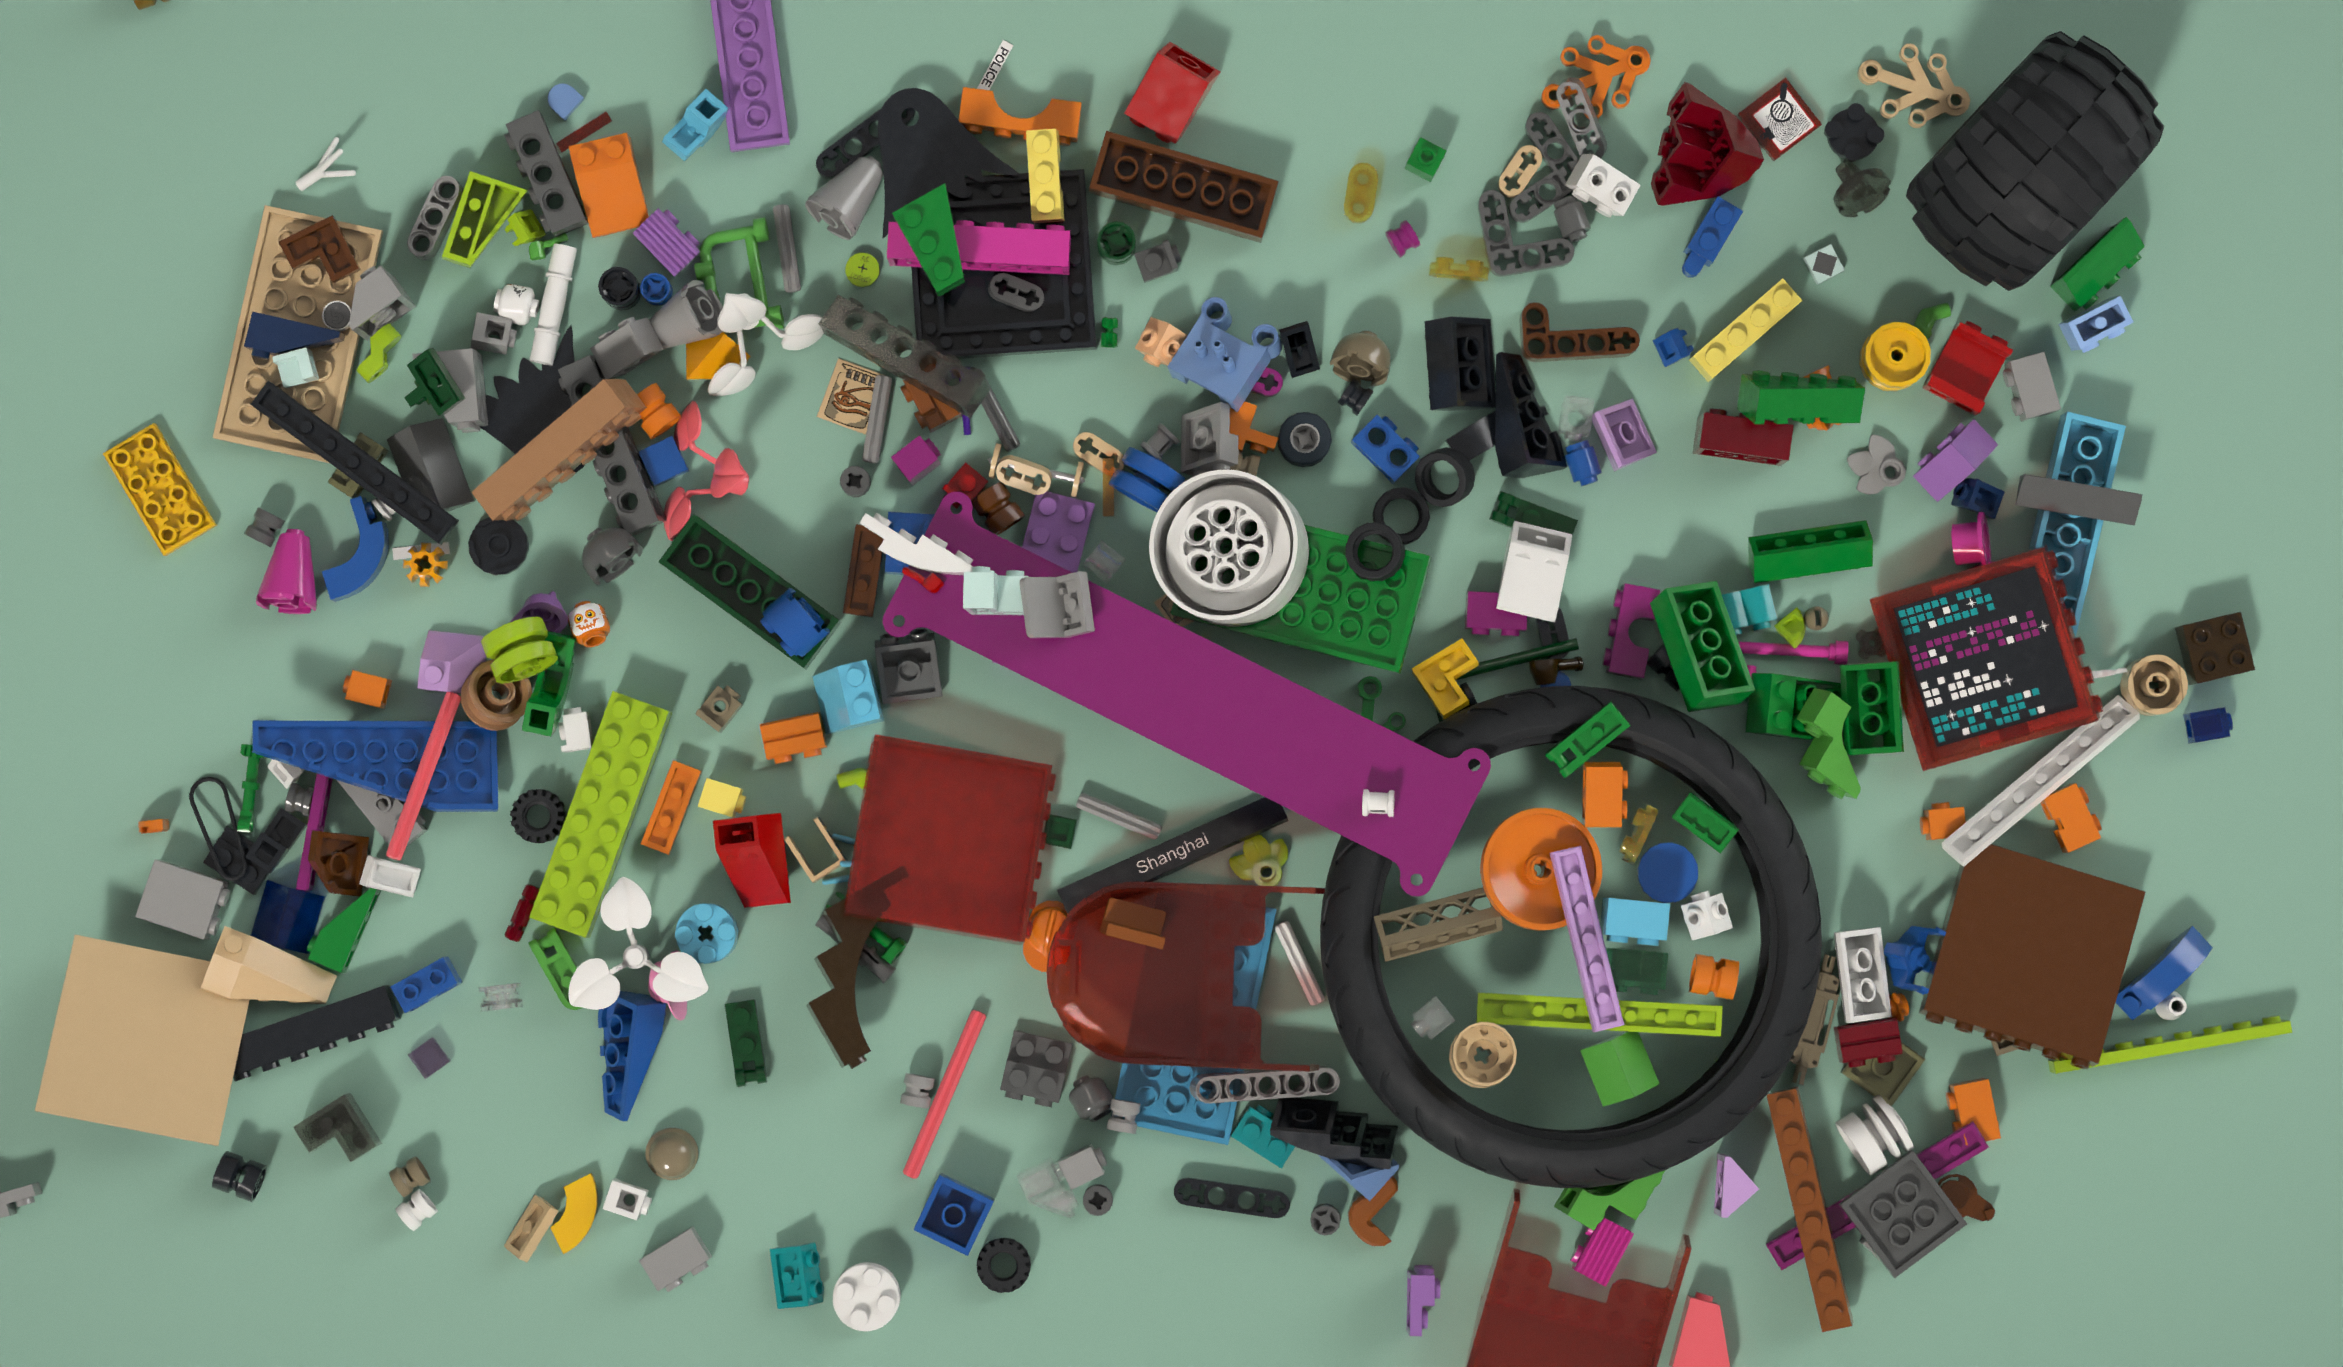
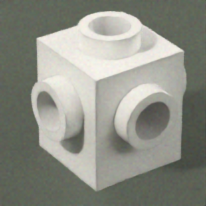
[1681,891,1733,940]

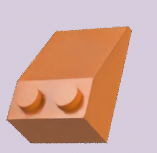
[568,132,649,238]

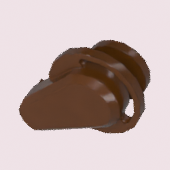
[1937,1174,1995,1221]

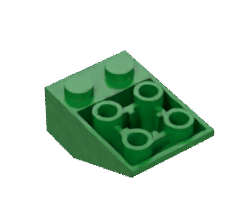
[1745,673,1842,740]

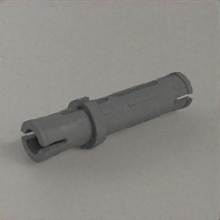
[815,915,896,983]

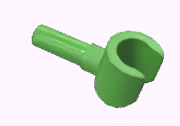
[529,233,569,261]

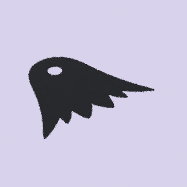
[878,88,1019,239]
[480,325,585,473]

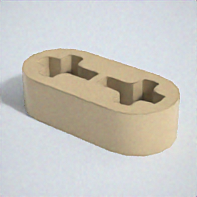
[1498,145,1542,198]
[1073,432,1124,476]
[996,455,1052,495]

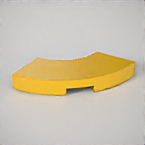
[550,1173,598,1254]

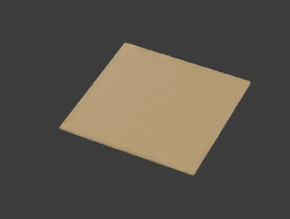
[35,935,250,1146]

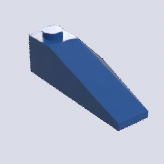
[598,991,666,1121]

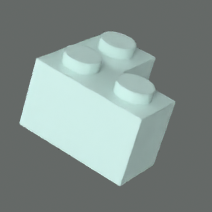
[963,566,1029,615]

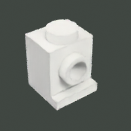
[559,707,594,753]
[603,1178,652,1220]

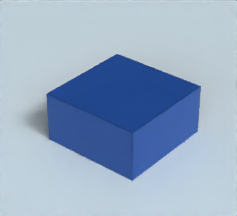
[638,436,690,487]

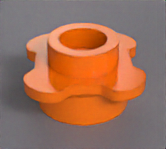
[1888,992,1909,1022]

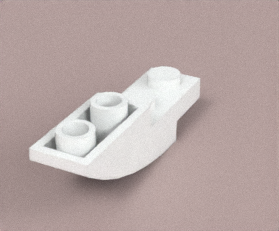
[860,512,973,575]

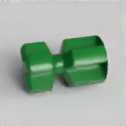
[1100,317,1118,348]

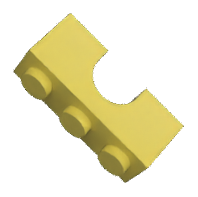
[1026,129,1064,223]

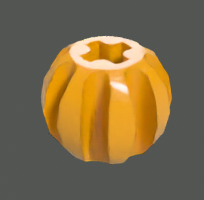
[403,542,448,587]

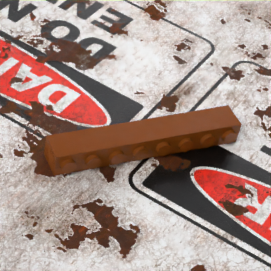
[1767,1086,1854,1332]

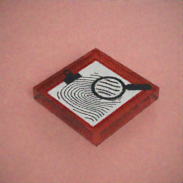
[1738,78,1822,162]

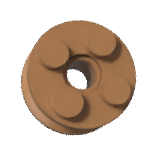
[461,660,532,731]

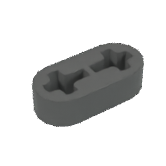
[988,273,1044,312]

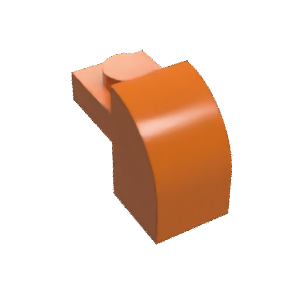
[1229,401,1278,454]

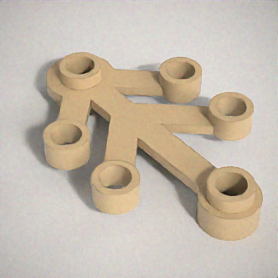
[1857,43,1970,128]

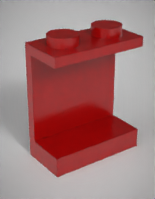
[1923,321,2013,416]

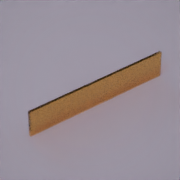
[1103,458,1114,516]

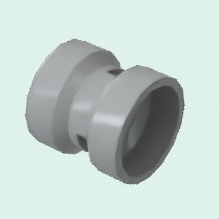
[900,1073,935,1108]
[1107,1099,1141,1134]

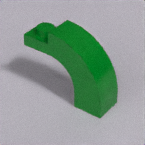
[522,631,576,737]

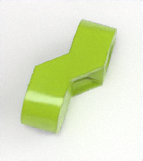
[356,323,402,383]

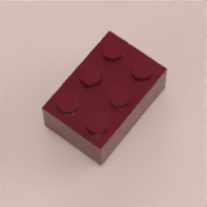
[1692,408,1794,466]

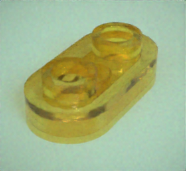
[1343,163,1378,223]
[1429,257,1489,282]
[1619,805,1658,865]

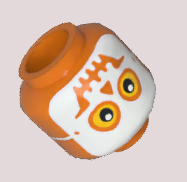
[568,601,610,647]

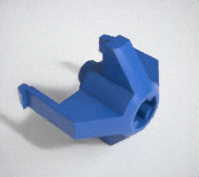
[1884,926,1946,995]

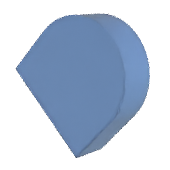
[548,84,585,121]

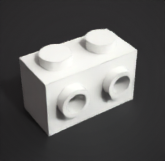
[1565,154,1641,218]

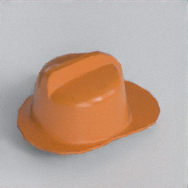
[1023,900,1076,972]

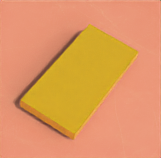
[103,423,217,556]

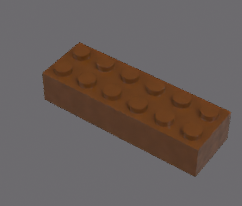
[1089,131,1279,243]

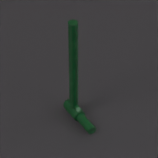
[1435,638,1579,723]

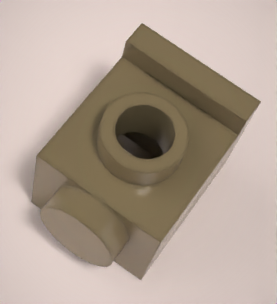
[695,685,743,733]

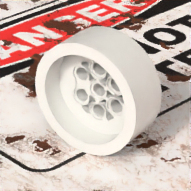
[1149,469,1309,627]

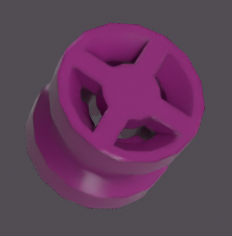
[1385,220,1421,258]

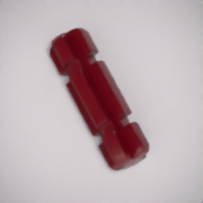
[505,884,540,942]

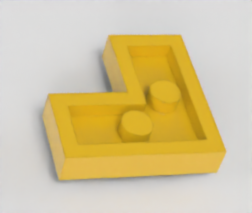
[1411,638,1479,720]

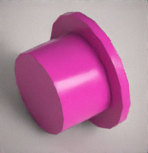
[1951,512,1991,569]

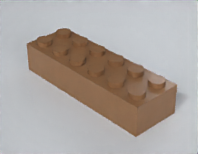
[471,379,647,521]

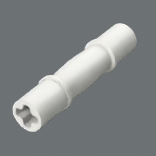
[529,244,577,366]

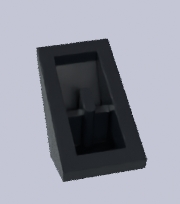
[1278,321,1320,378]

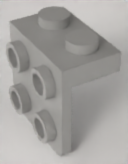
[1020,571,1095,638]

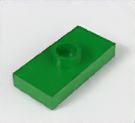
[1672,792,1739,854]

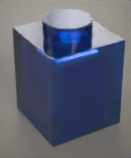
[2183,707,2233,744]

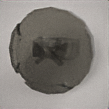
[1833,159,1891,217]

